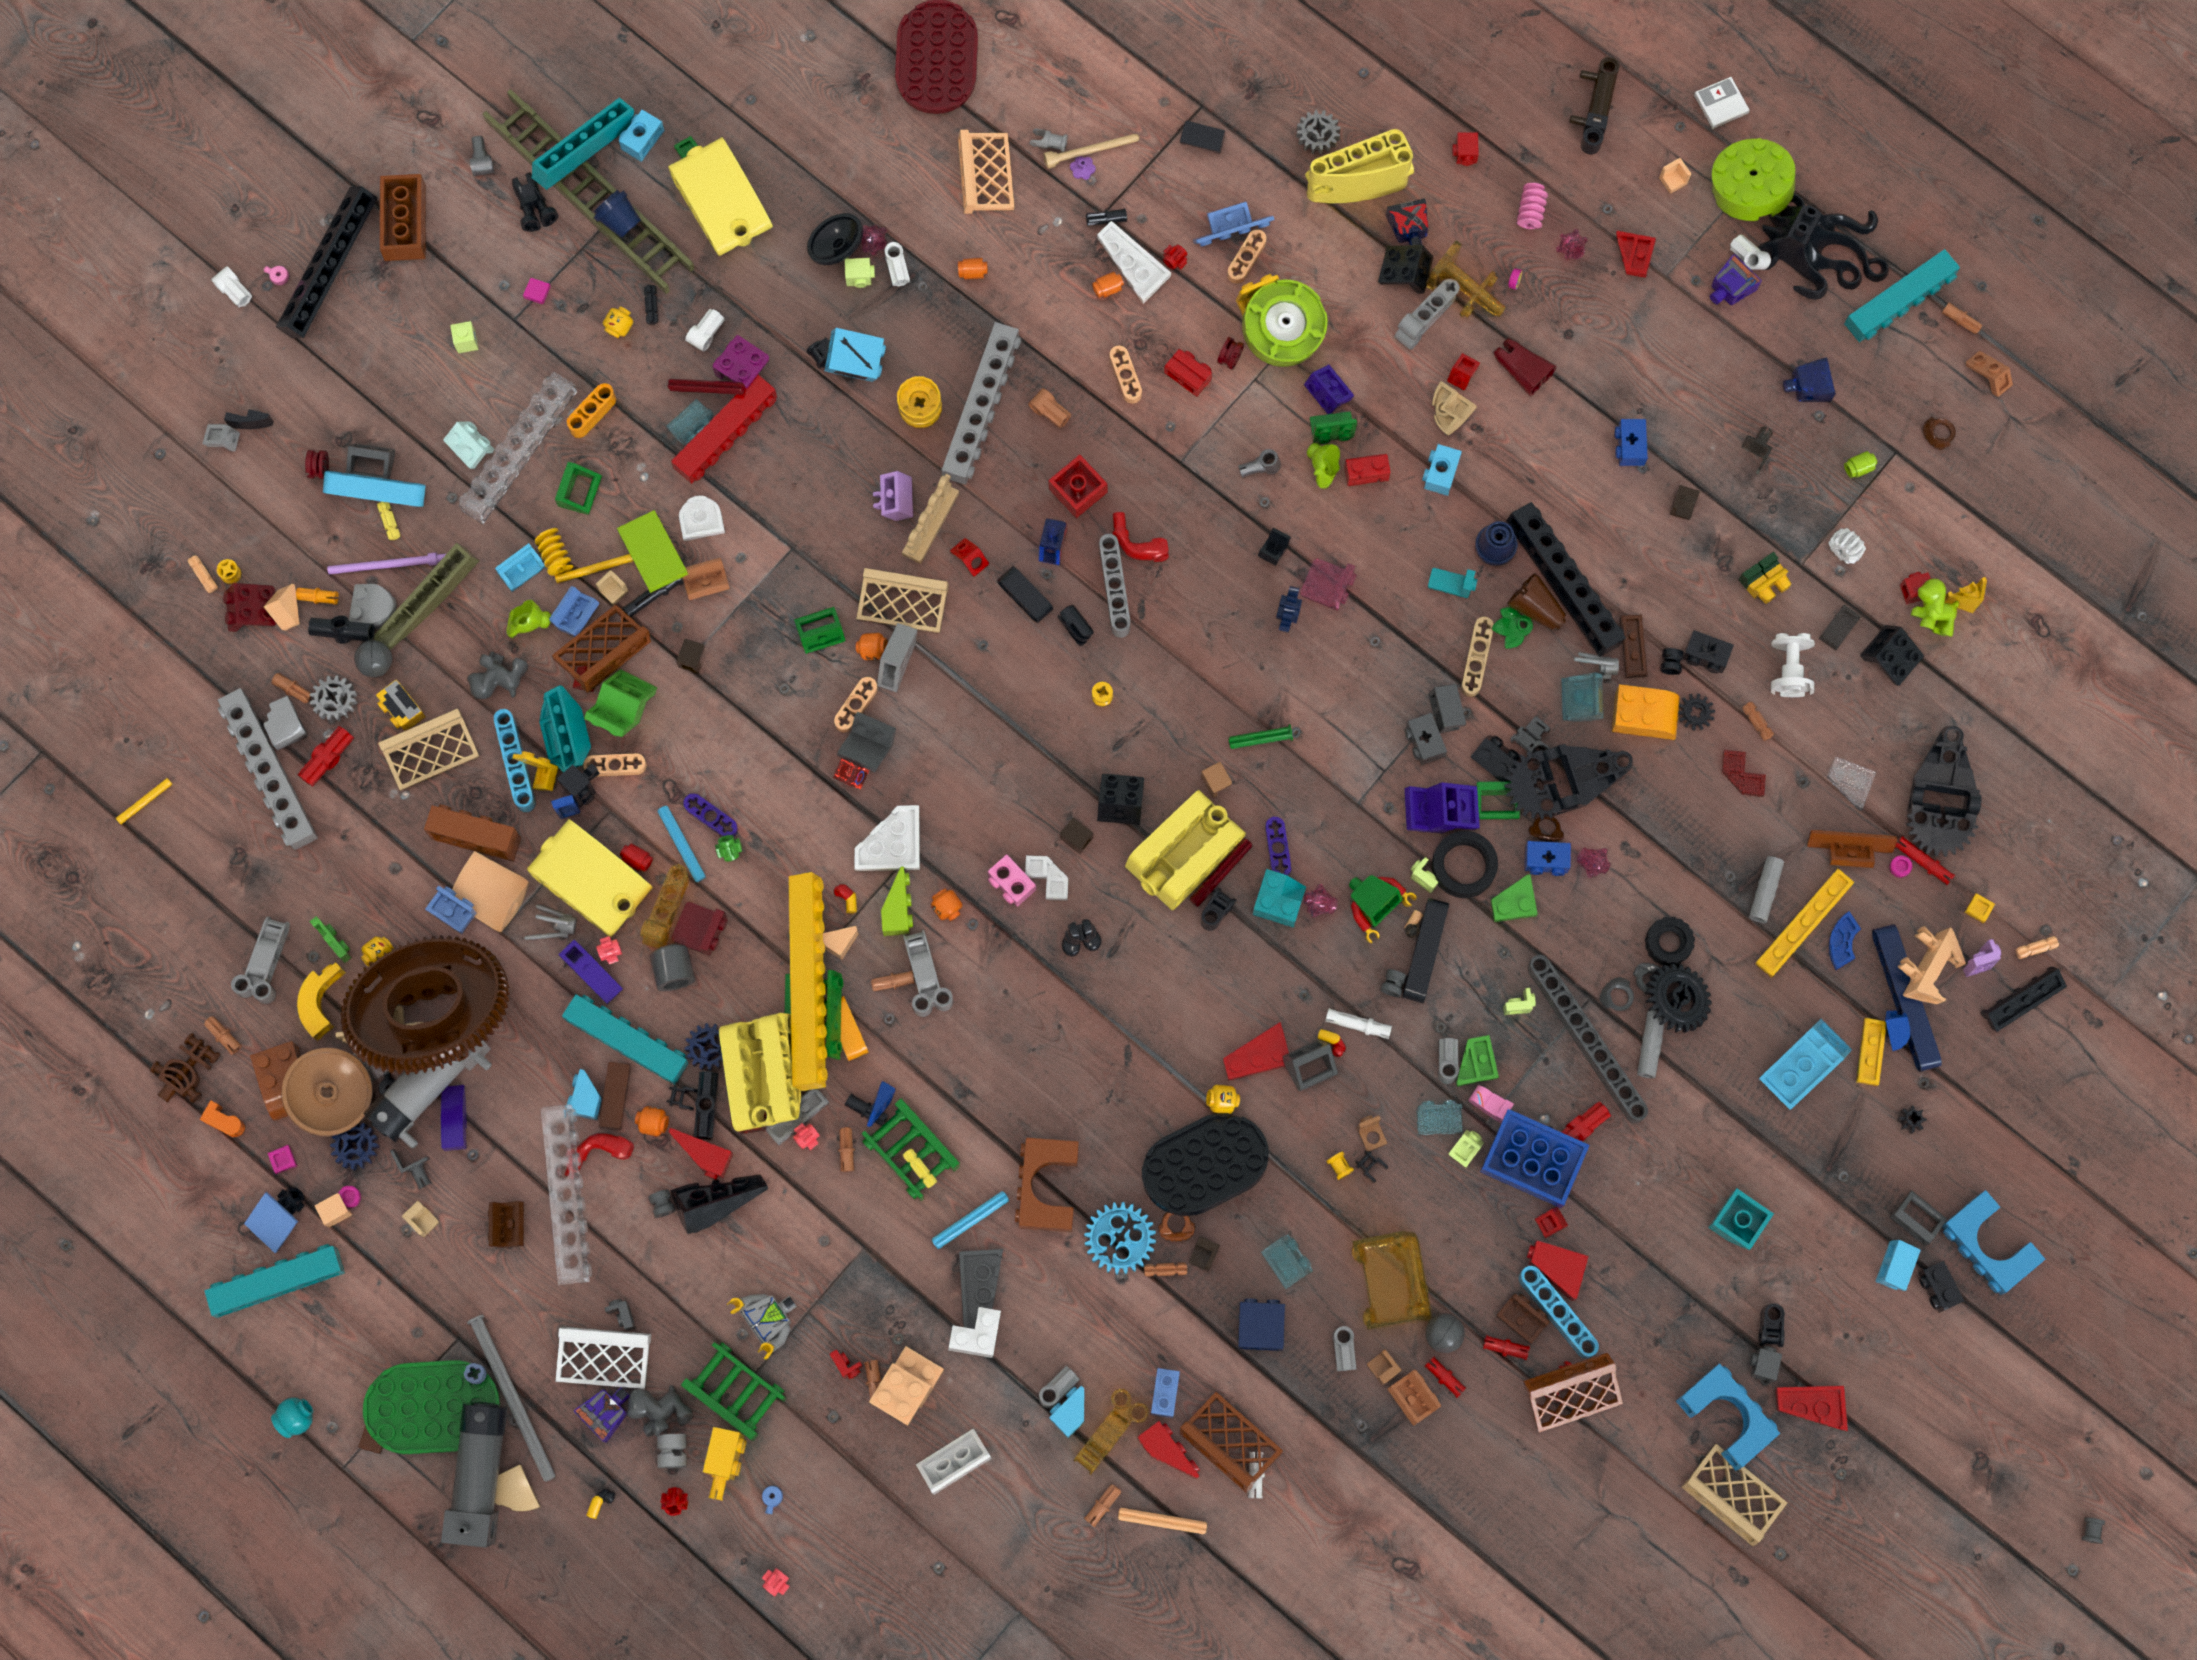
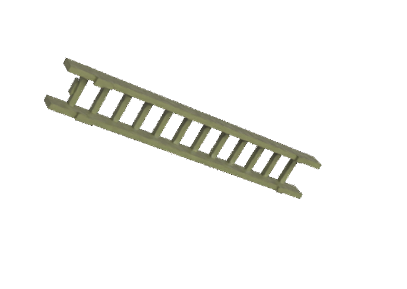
[482,89,695,294]

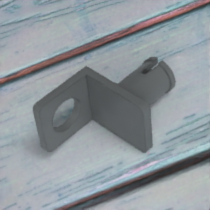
[390,1149,432,1189]

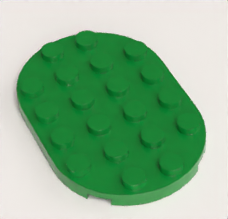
[363,1360,500,1454]

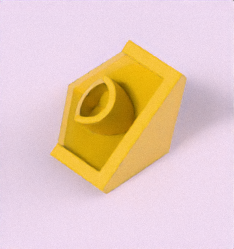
[1944,577,1987,613]

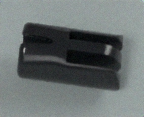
[1058,605,1094,646]

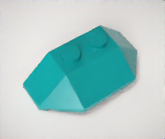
[539,685,591,773]

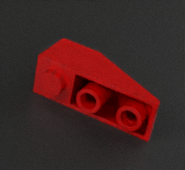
[1137,1421,1200,1479]

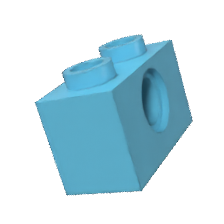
[619,110,665,162]
[1422,444,1462,496]

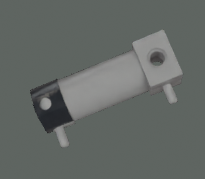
[363,1040,492,1149]

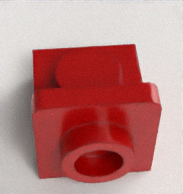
[1447,353,1480,390]
[829,1349,863,1379]

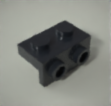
[1471,735,1522,782]

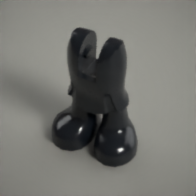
[512,172,559,232]

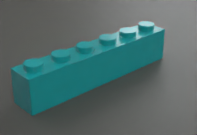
[532,97,634,190]
[1844,249,1960,343]
[562,994,689,1085]
[204,1244,345,1318]

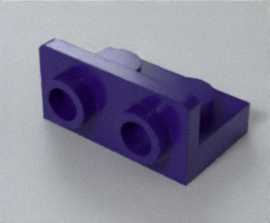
[1304,365,1354,414]

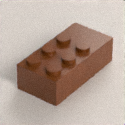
[380,174,426,261]
[424,804,521,862]

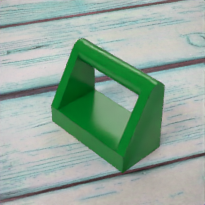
[555,462,602,515]
[794,607,846,654]
[1475,782,1520,820]

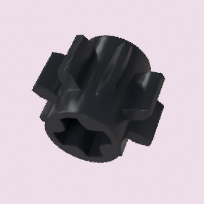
[1897,1105,1927,1134]
[277,1186,305,1215]

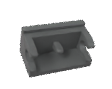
[1428,684,1466,734]

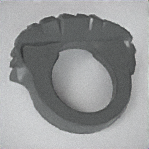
[1633,963,1661,992]
[1600,977,1634,1011]

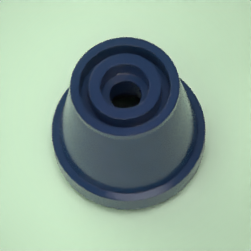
[593,190,641,238]
[1475,521,1518,566]

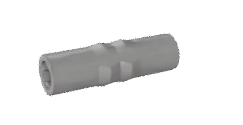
[1749,856,1784,923]
[1637,1010,1665,1078]

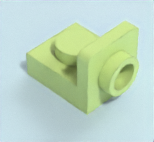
[1411,857,1438,893]
[1503,988,1536,1015]
[1449,1130,1484,1167]

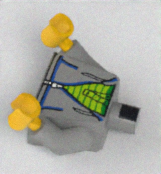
[727,1294,797,1360]

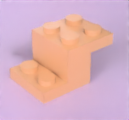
[869,1346,944,1426]

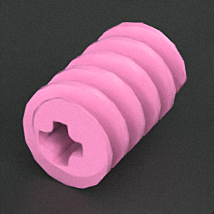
[1517,183,1548,229]

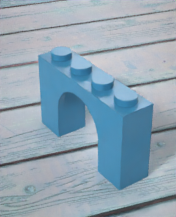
[1942,1190,2046,1295]
[1676,1364,1780,1471]

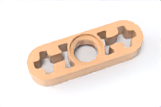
[1227,230,1266,284]
[1110,346,1142,404]
[834,677,878,732]
[583,753,647,777]

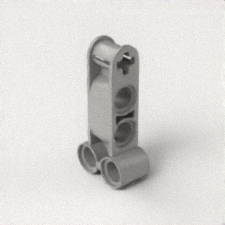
[1394,279,1459,350]
[231,916,290,1004]
[903,929,953,1017]

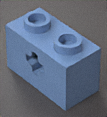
[1151,1368,1180,1418]

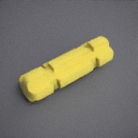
[377,501,400,541]
[903,1149,937,1188]

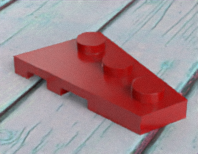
[1223,1022,1289,1081]
[1775,1386,1848,1432]

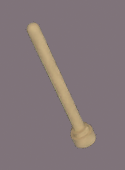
[1043,134,1139,169]

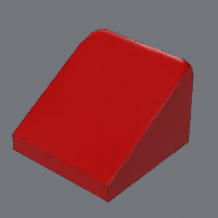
[1535,1207,1568,1238]

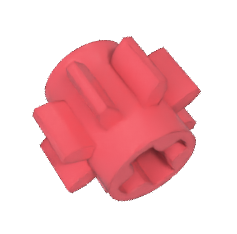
[596,936,622,964]
[793,1123,820,1150]
[762,1568,790,1597]

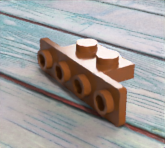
[1807,830,1897,868]

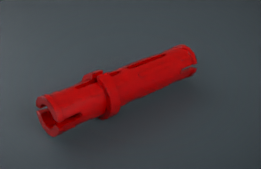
[1895,836,1955,886]

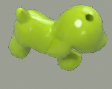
[1910,578,1959,637]

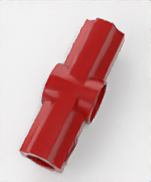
[297,726,354,787]
[1561,1101,1611,1141]

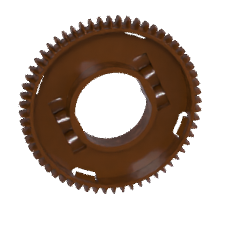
[340,935,510,1075]

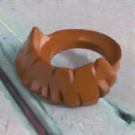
[1158,1212,1195,1242]

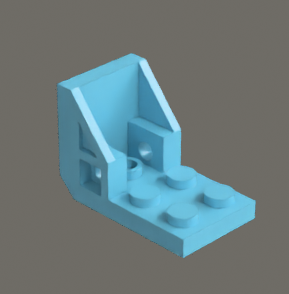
[1759,1019,1852,1110]

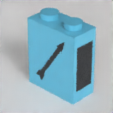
[824,328,886,382]

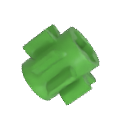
[715,835,742,862]

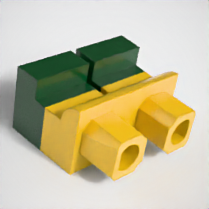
[1739,551,1792,604]

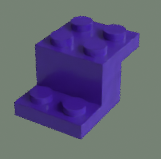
[1404,782,1480,834]

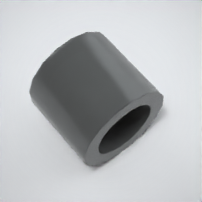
[650,944,695,991]

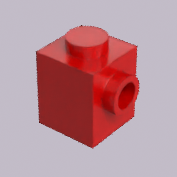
[1452,132,1479,166]
[1900,572,1933,605]

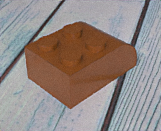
[250,1041,301,1121]

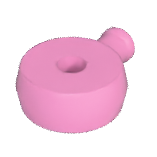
[264,266,289,285]

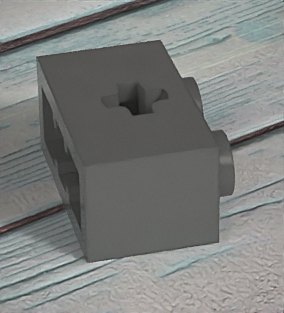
[1404,713,1447,765]

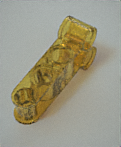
[640,864,689,949]
[1073,1388,1149,1475]

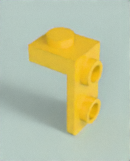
[512,751,558,791]

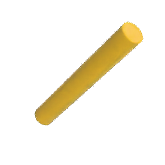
[116,778,173,825]

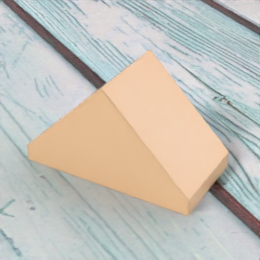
[264,584,300,631]
[823,926,859,960]

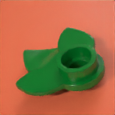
[1492,607,1533,649]

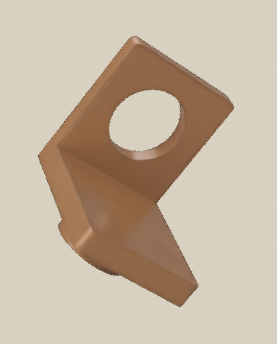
[1357,1115,1387,1152]

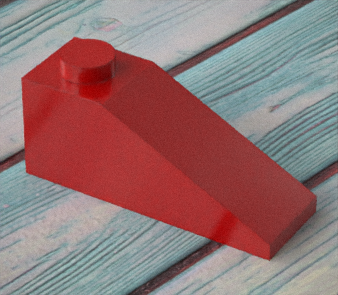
[668,1128,733,1180]

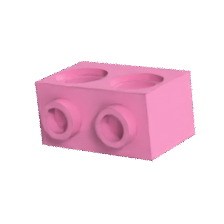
[988,854,1036,907]

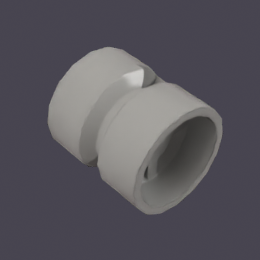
[657,1434,687,1468]

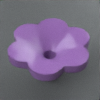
[1070,156,1096,180]

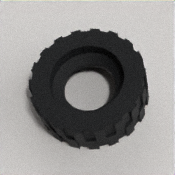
[1645,917,1695,966]

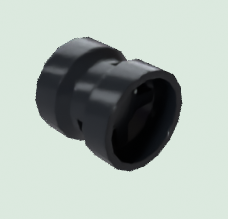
[1660,648,1684,675]

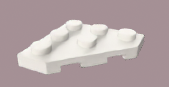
[855,805,920,871]

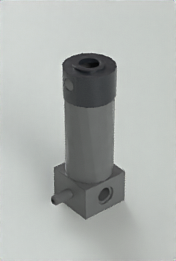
[441,1402,508,1547]

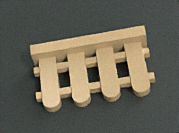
[902,474,959,564]

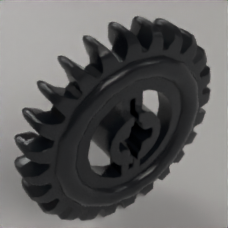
[1644,963,1712,1033]

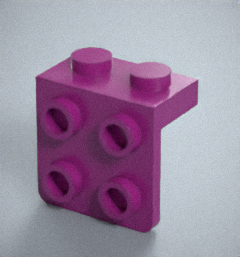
[712,335,769,388]

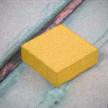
[1964,893,1995,923]

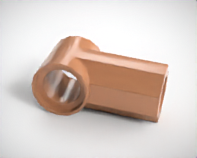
[1028,388,1071,429]

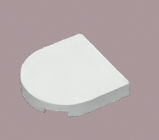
[679,496,725,541]

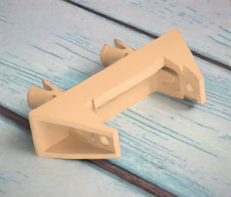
[1898,926,1966,1005]

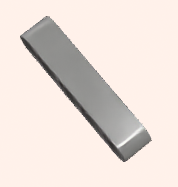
[1099,534,1130,638]

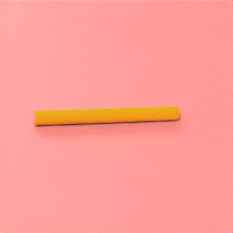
[555,554,633,584]

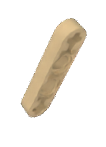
[1461,617,1494,697]

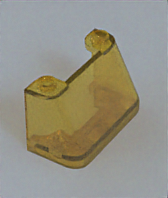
[1352,1231,1431,1330]

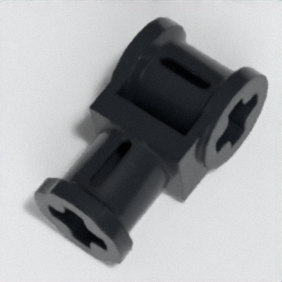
[806,337,830,369]

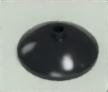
[807,213,864,265]

